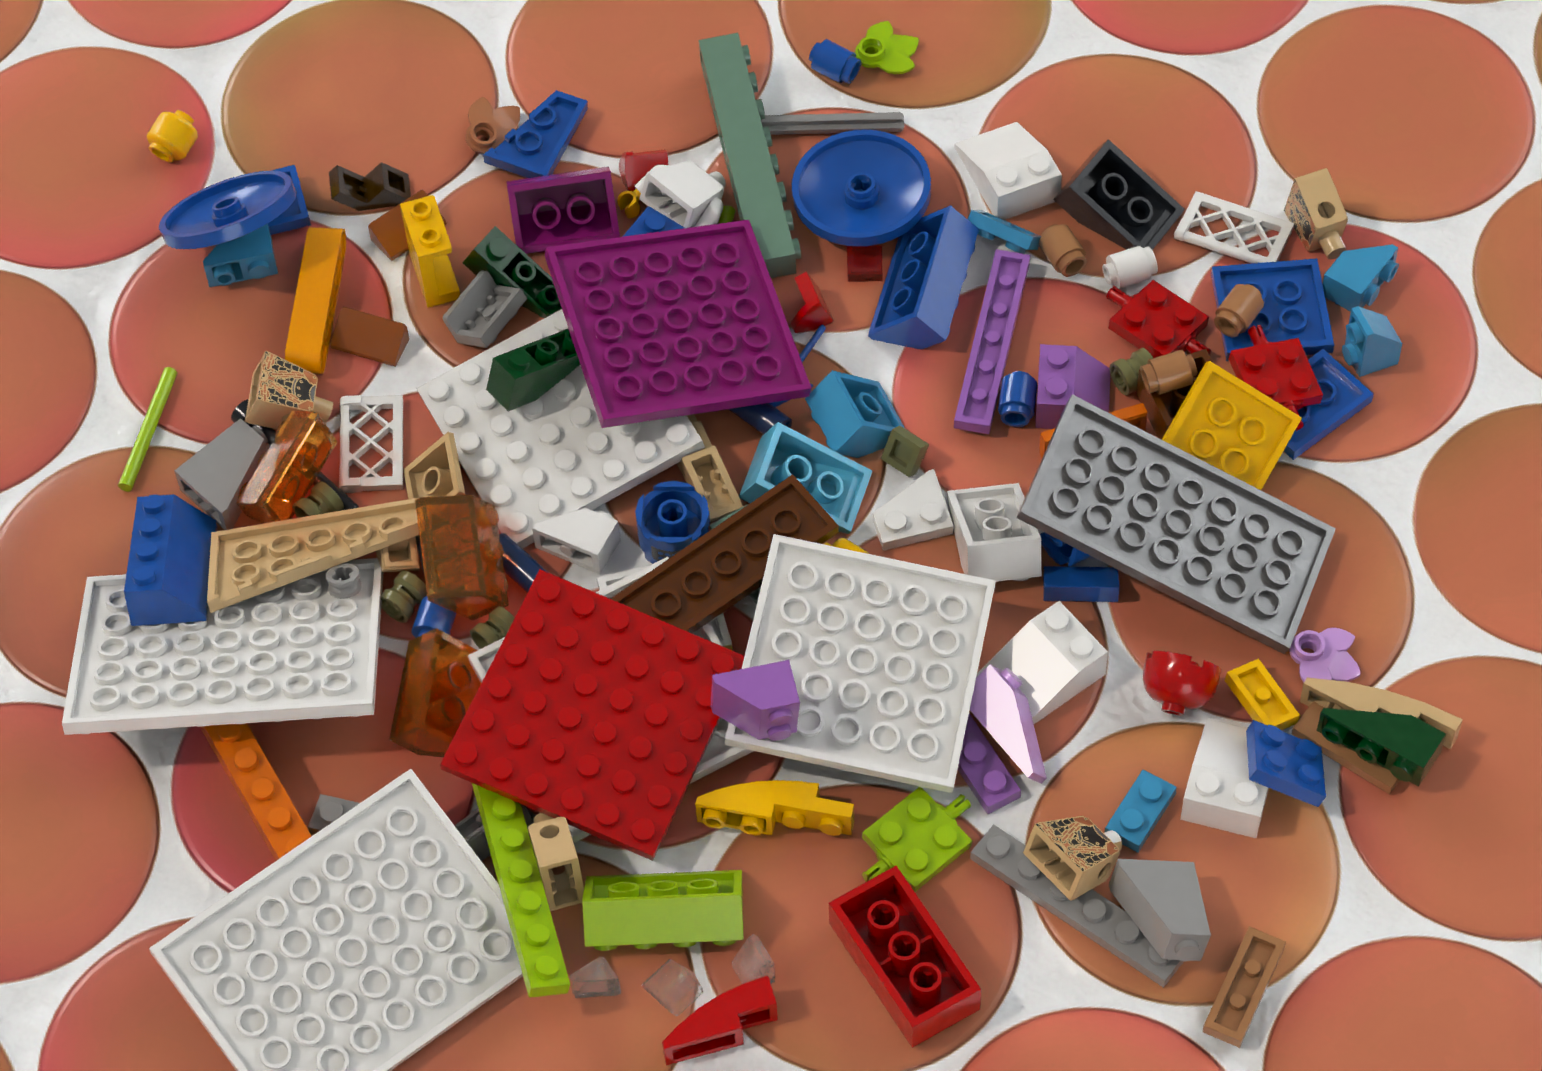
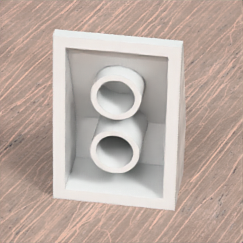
[954,122,1062,220]
[947,483,1042,582]
[976,601,1108,724]
[1180,718,1269,838]

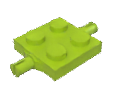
[862,786,972,892]

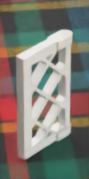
[1174,191,1294,264]
[339,395,403,493]

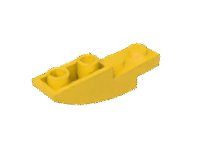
[695,780,854,836]

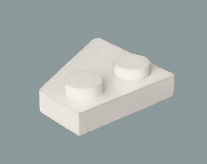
[873,469,954,551]

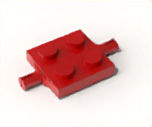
[1106,280,1211,358]
[1229,325,1323,431]

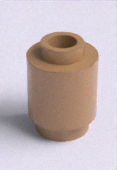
[1039,224,1087,277]
[1214,284,1264,337]
[1140,350,1197,395]

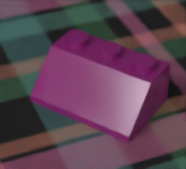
[506,166,620,254]

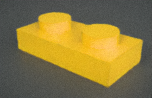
[1224,658,1300,731]

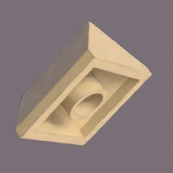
[403,432,470,526]

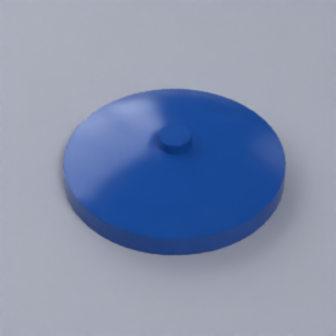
[792,130,931,246]
[159,171,296,249]

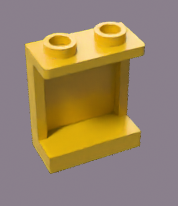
[400,195,461,308]

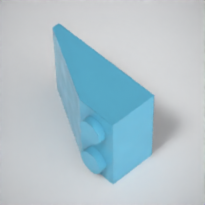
[739,422,873,534]

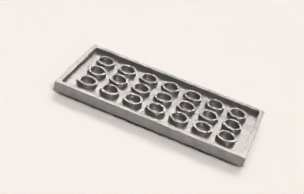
[1016,394,1336,654]

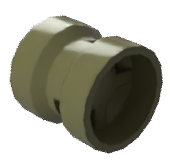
[1109,348,1153,395]
[292,482,344,518]
[381,570,429,623]
[470,606,514,649]

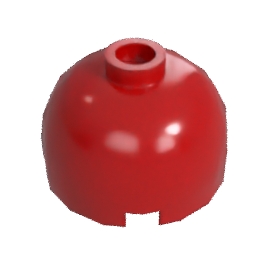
[1143,651,1222,716]

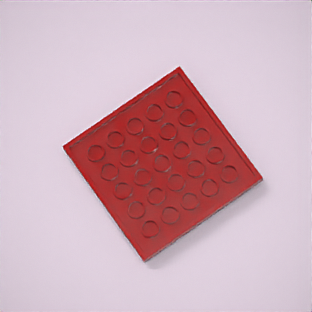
[440,569,744,861]

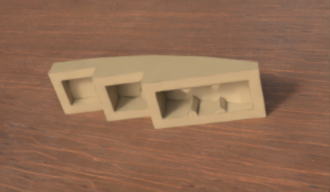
[677,414,743,523]
[1300,677,1463,749]

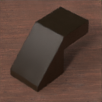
[329,162,411,211]

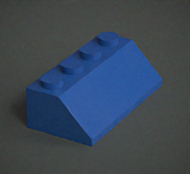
[868,205,979,350]
[124,494,217,626]

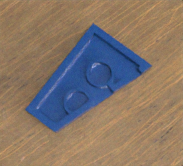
[483,90,588,178]

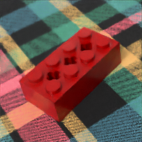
[829,866,981,1048]

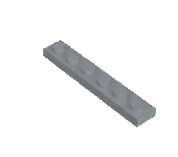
[970,824,1184,988]

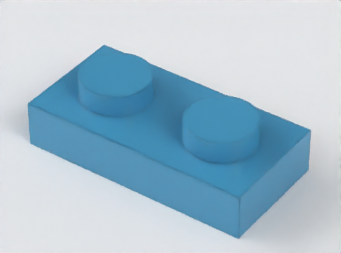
[968,210,1042,254]
[1105,770,1177,853]

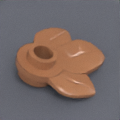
[465,97,520,154]

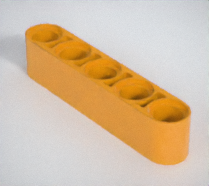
[285,227,346,374]

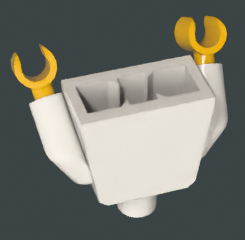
[617,161,726,228]

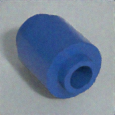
[809,39,861,84]
[998,371,1038,427]
[412,590,457,648]

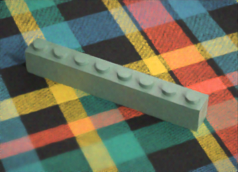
[698,33,801,278]

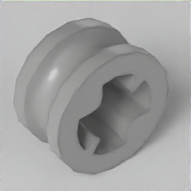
[326,563,362,599]

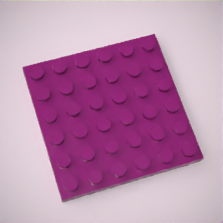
[544,220,812,428]

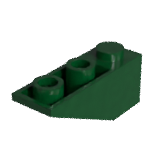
[462,226,562,318]
[486,328,580,411]
[1317,708,1446,787]

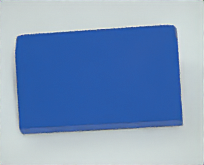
[1043,566,1119,602]

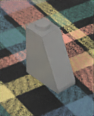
[174,418,270,530]
[1109,859,1211,961]

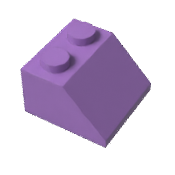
[1036,344,1110,429]
[711,660,800,741]

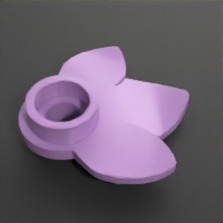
[1289,628,1361,682]

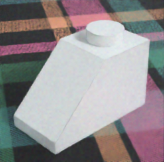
[532,508,621,574]

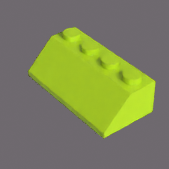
[582,870,744,951]

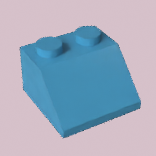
[805,370,905,458]

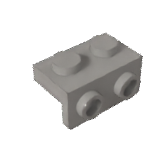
[442,270,527,348]

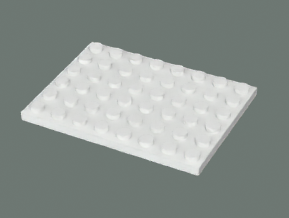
[62,558,384,735]
[149,769,523,1071]

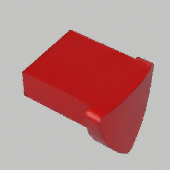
[619,149,668,192]
[790,271,834,333]

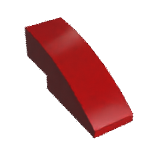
[662,975,778,1065]

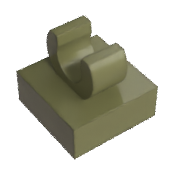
[881,425,929,477]

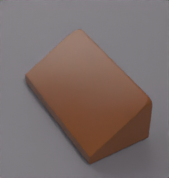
[368,190,447,261]
[330,307,409,367]

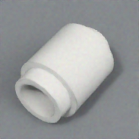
[1102,246,1158,289]

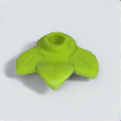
[855,21,919,74]

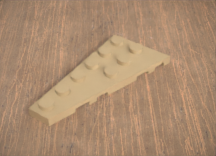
[207,496,432,613]

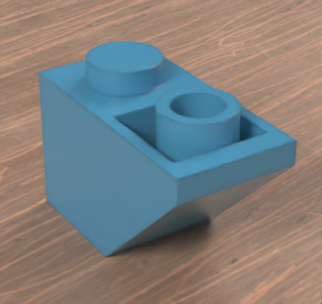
[203,223,278,287]
[1323,244,1399,312]
[1342,306,1403,377]

